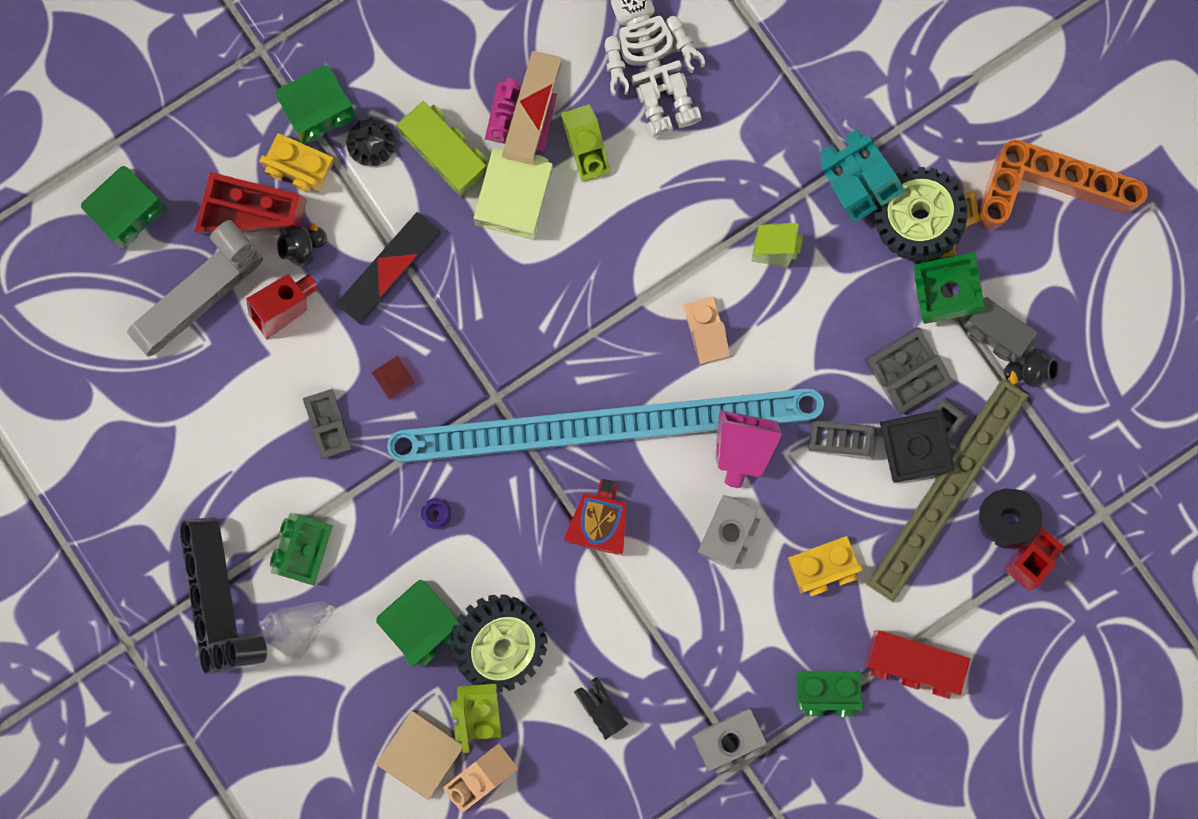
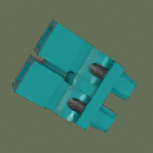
[819,129,906,224]

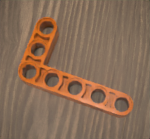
[978,139,1148,231]

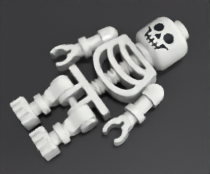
[605,0,705,137]

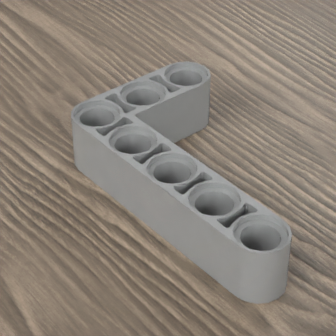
[127,220,264,357]

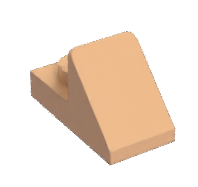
[683,296,730,365]

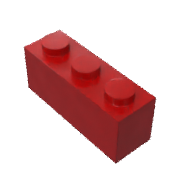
[864,630,971,699]

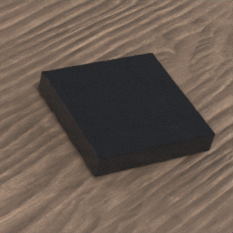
[880,409,955,483]

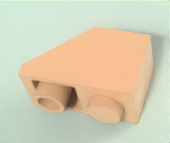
[443,743,518,813]

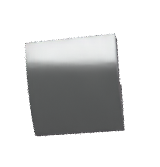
[865,327,953,414]

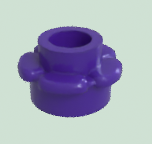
[421,498,451,529]

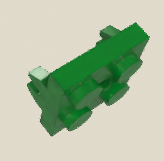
[914,252,986,324]

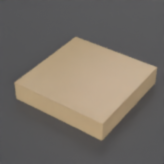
[376,710,462,800]

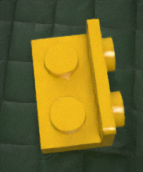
[259,133,335,193]
[787,536,863,597]

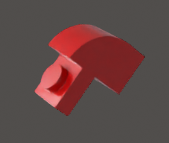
[1004,527,1065,591]

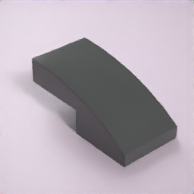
[302,388,351,459]

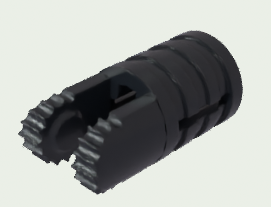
[574,677,629,740]

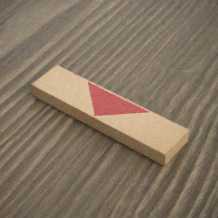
[502,51,562,165]

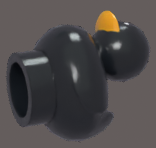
[277,223,327,266]
[1003,348,1059,387]

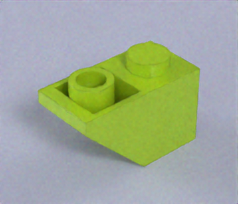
[561,104,611,182]
[751,223,803,268]

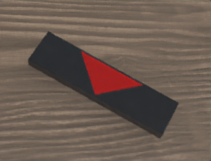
[336,212,441,325]

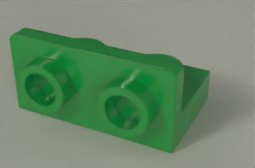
[270,513,333,586]
[796,671,863,717]

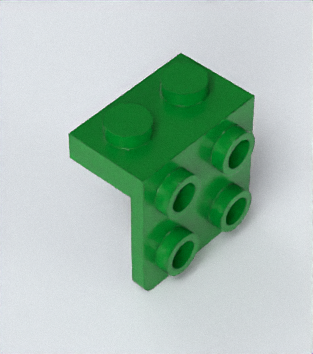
[276,65,356,144]
[81,166,167,250]
[376,580,460,667]

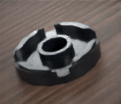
[978,488,1043,549]

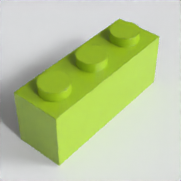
[396,100,487,198]

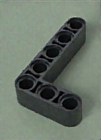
[180,517,267,675]

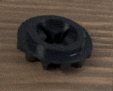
[346,117,395,167]

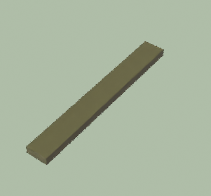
[866,379,1029,602]

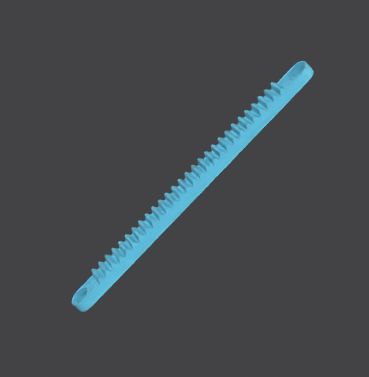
[387,389,824,463]

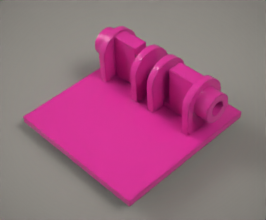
[485,78,557,152]

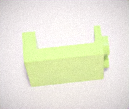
[473,147,553,240]

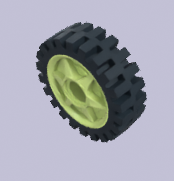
[875,167,967,262]
[449,594,548,693]

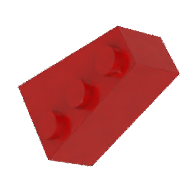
[194,172,307,236]

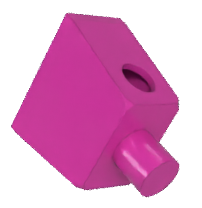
[715,410,782,488]

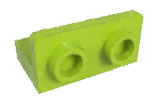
[451,684,501,753]

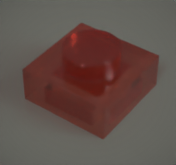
[371,355,415,400]

